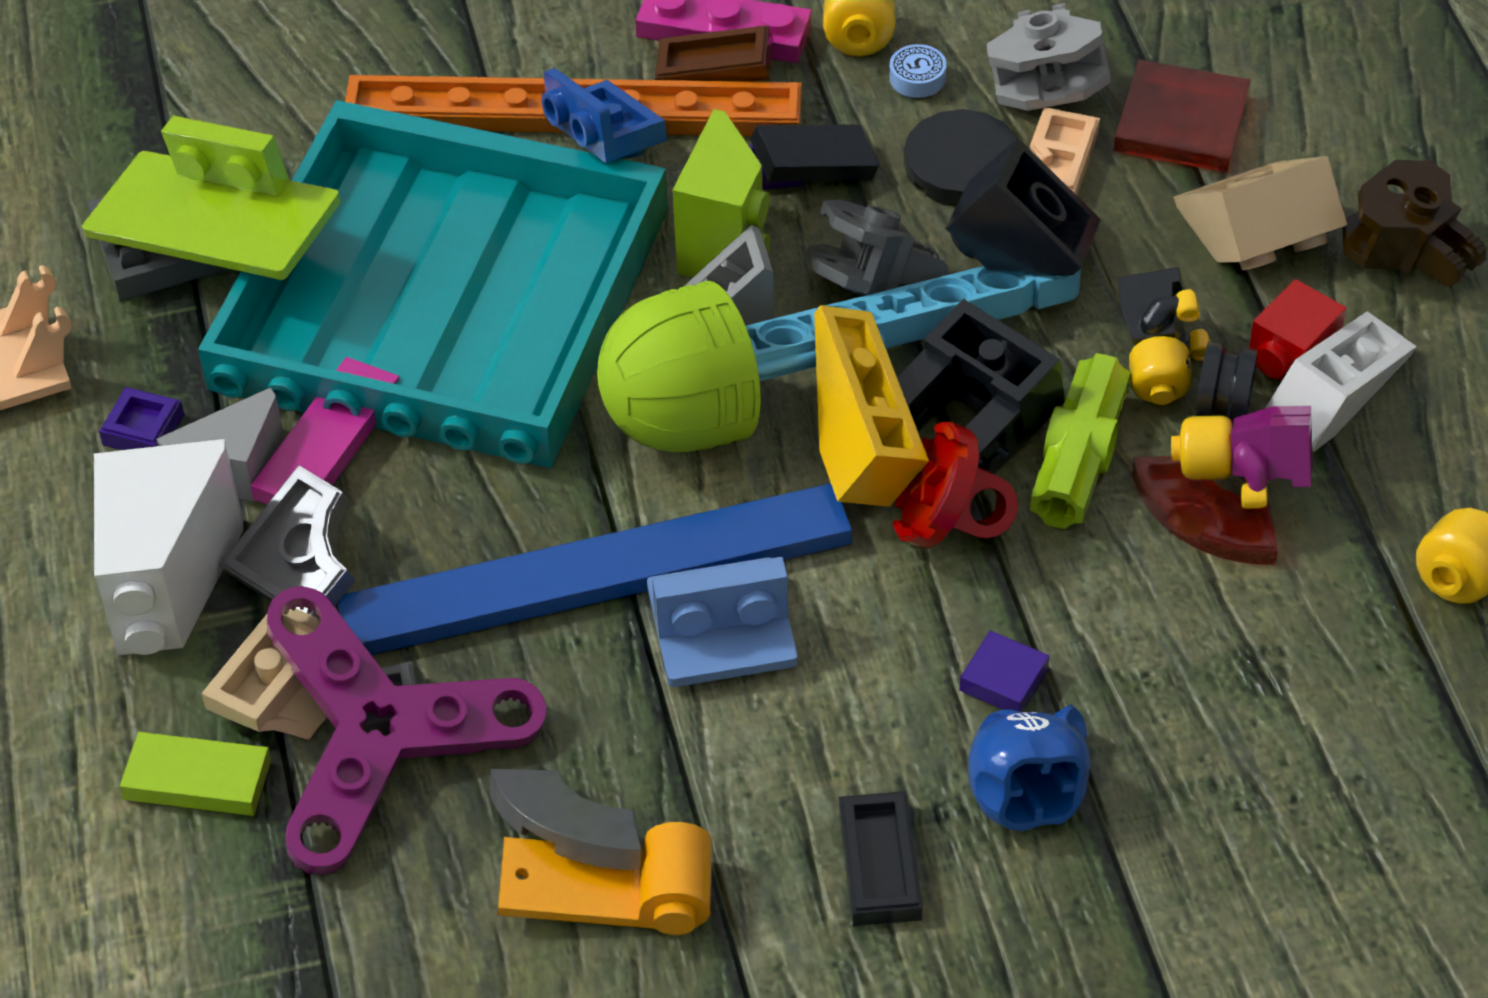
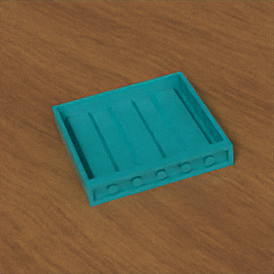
[198,100,668,468]

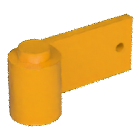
[497,822,713,935]

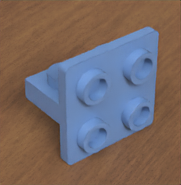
[647,557,798,687]

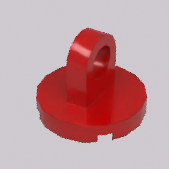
[893,422,1018,549]

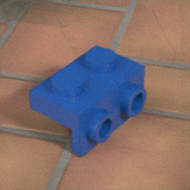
[541,68,667,163]

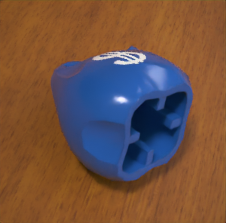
[968,704,1091,831]

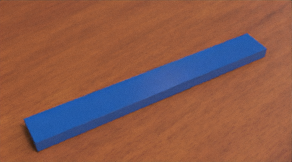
[337,483,852,655]

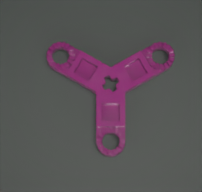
[267,586,546,876]

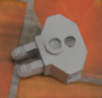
[987,3,1111,111]

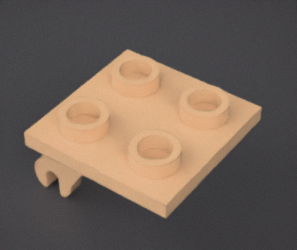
[0,265,72,410]

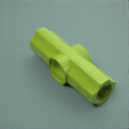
[1030,353,1131,529]

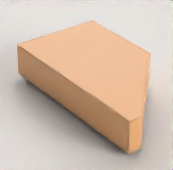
[1030,108,1100,195]

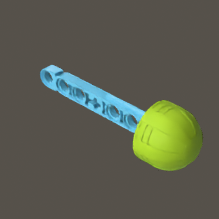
[597,266,1081,452]

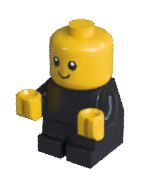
[1118,267,1210,405]

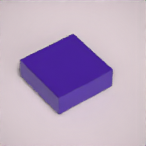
[99,387,185,450]
[959,630,1049,712]

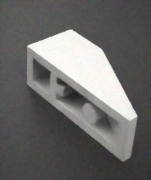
[1265,311,1417,452]

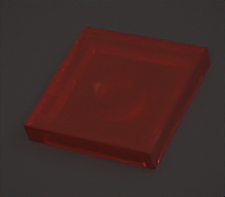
[1114,60,1251,172]

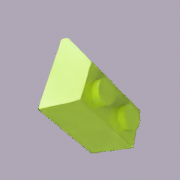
[672,109,771,278]

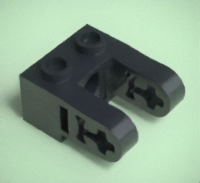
[897,299,1065,474]

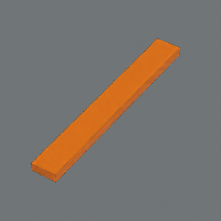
[345,75,802,136]

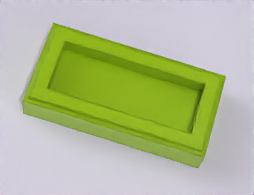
[119,732,271,816]

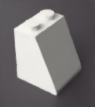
[94,439,244,656]

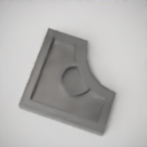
[220,465,356,618]

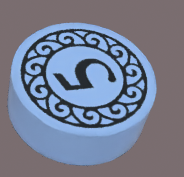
[890,44,947,98]

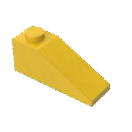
[814,305,929,507]

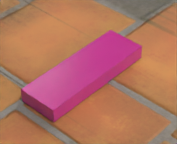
[250,357,400,505]

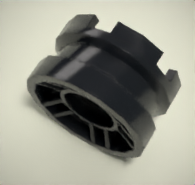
[1195,341,1258,424]

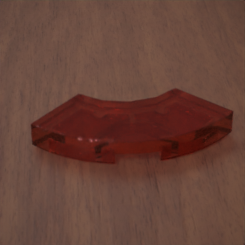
[1132,456,1278,565]

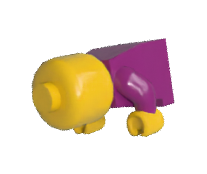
[1171,406,1313,509]

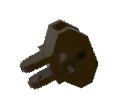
[1342,160,1487,288]

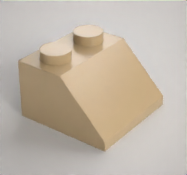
[1174,156,1347,270]

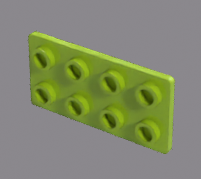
[82,116,341,280]

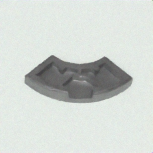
[489,769,641,871]

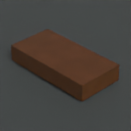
[655,25,773,82]

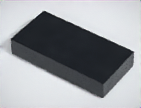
[750,124,879,182]
[839,791,923,926]

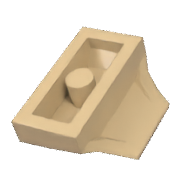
[201,608,328,740]

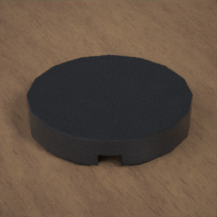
[904,109,1017,205]

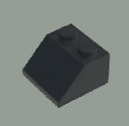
[945,137,1101,275]

